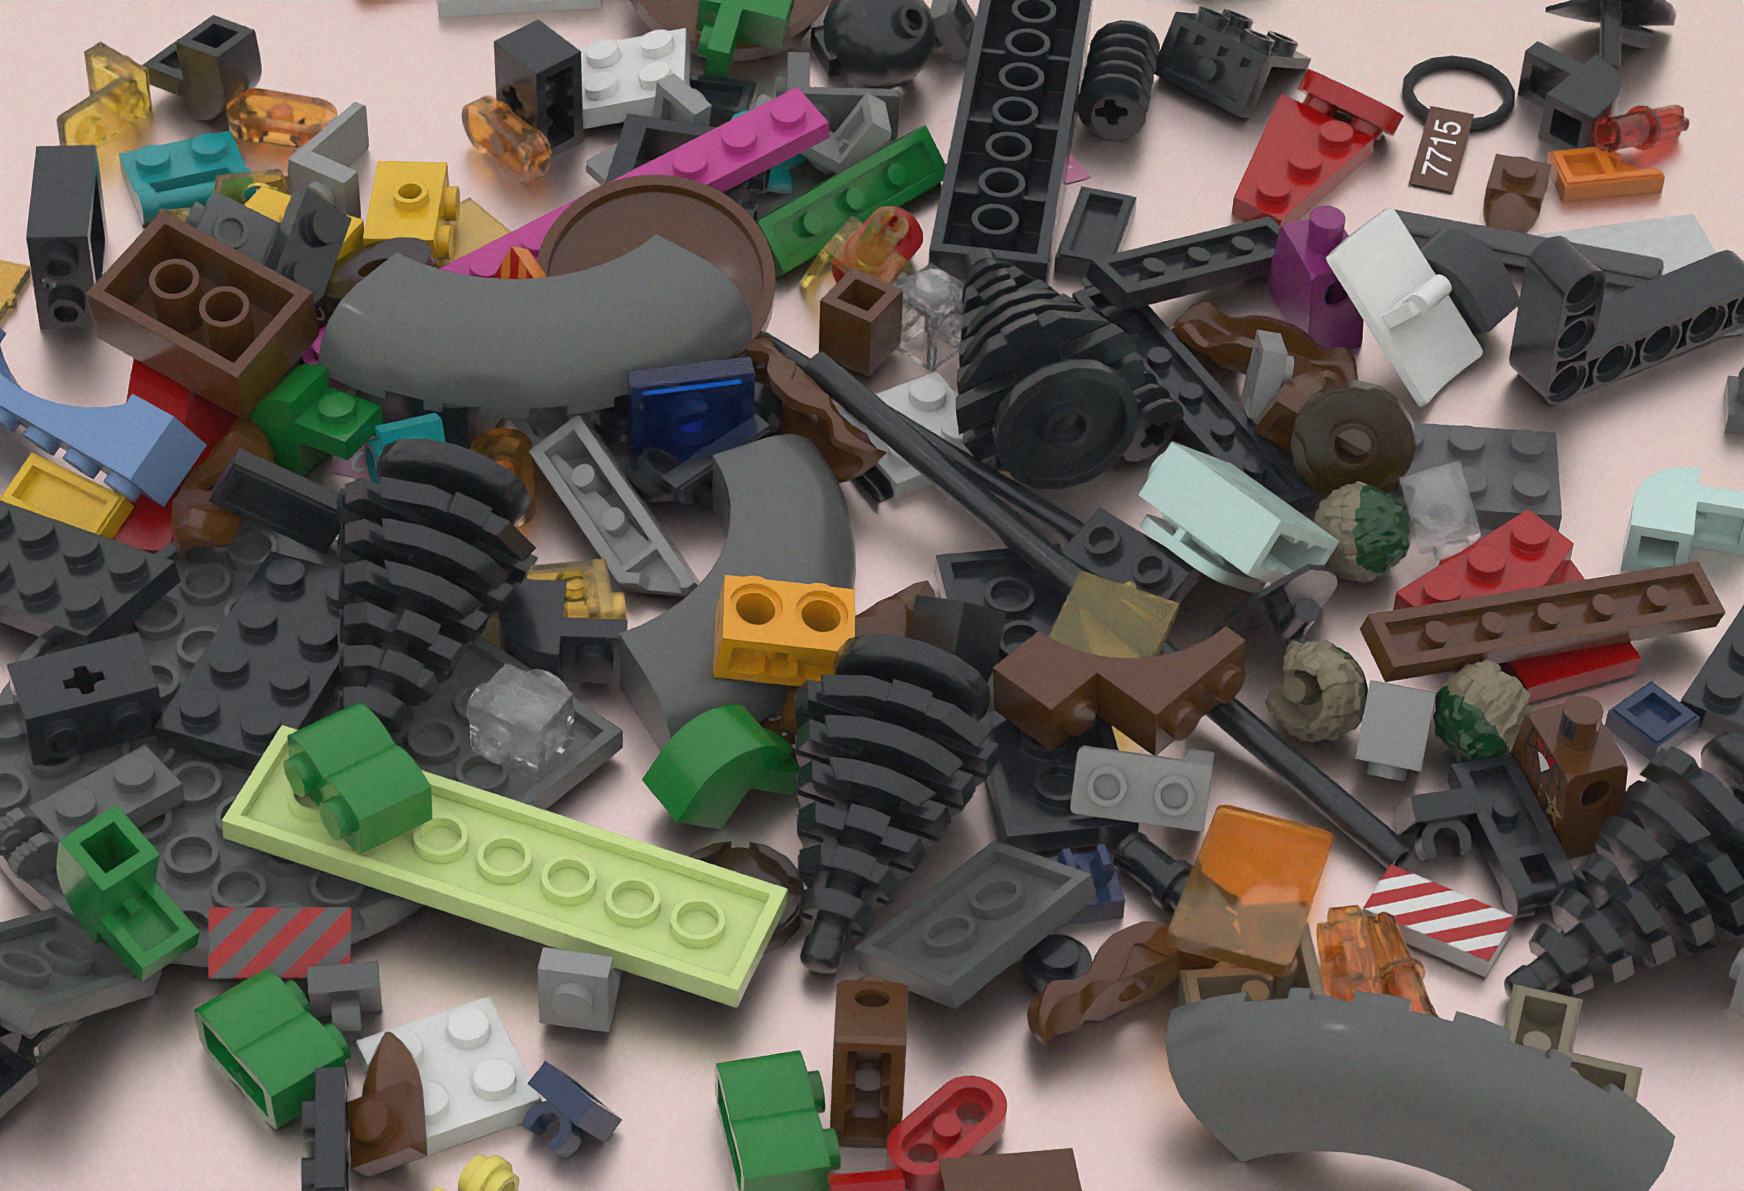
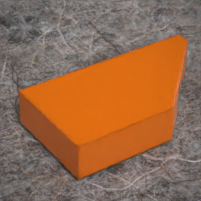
[1546,146,1665,202]

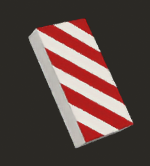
[1360,864,1515,977]

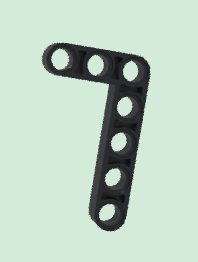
[1509,236,1744,405]

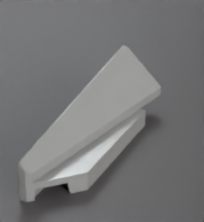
[510,406,700,597]

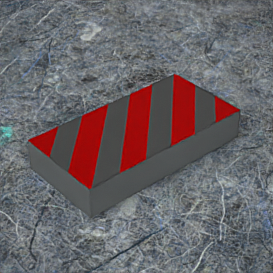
[208,907,351,978]

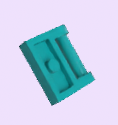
[119,131,257,225]

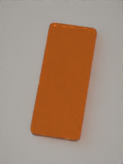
[1166,804,1334,977]

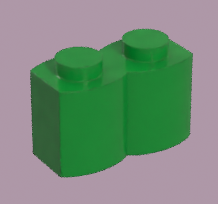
[284,702,433,854]
[194,968,351,1129]
[715,1050,841,1191]

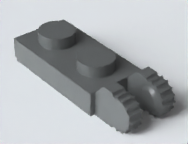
[0,745,185,881]

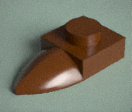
[1483,153,1552,233]
[347,1032,428,1177]

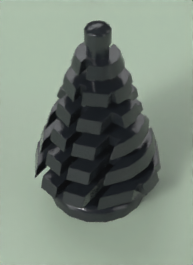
[956,247,1145,489]
[337,438,538,736]
[794,634,1000,975]
[1504,731,1744,999]

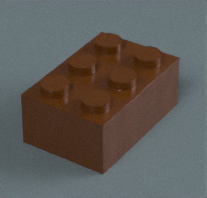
[86,210,319,420]

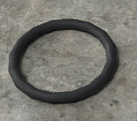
[1402,55,1515,130]

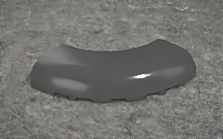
[319,234,753,418]
[619,434,856,752]
[1165,988,1675,1191]

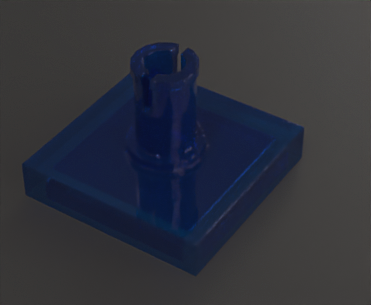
[627,356,755,463]

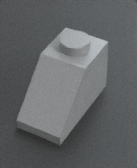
[1355,680,1437,781]

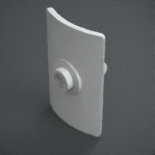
[1326,208,1483,407]

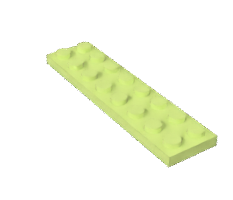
[222,725,788,1008]

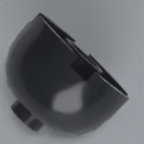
[823,0,936,89]

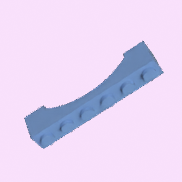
[0,328,207,507]

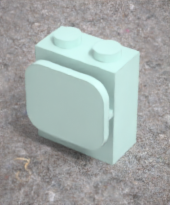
[1138,442,1340,594]

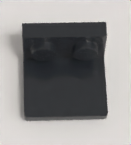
[1154,7,1311,118]

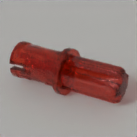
[1593,105,1690,153]

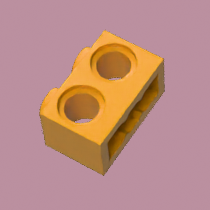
[713,575,855,687]

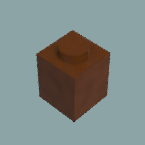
[819,268,903,377]

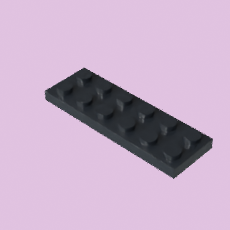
[935,543,1139,852]

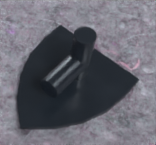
[1545,0,1676,70]
[1208,564,1338,653]

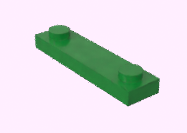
[755,125,946,277]

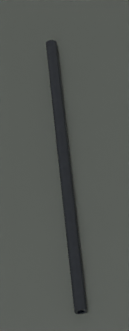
[804,352,1413,869]

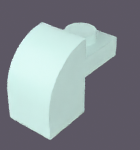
[1621,467,1744,572]

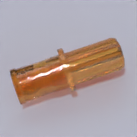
[1359,912,1439,1017]

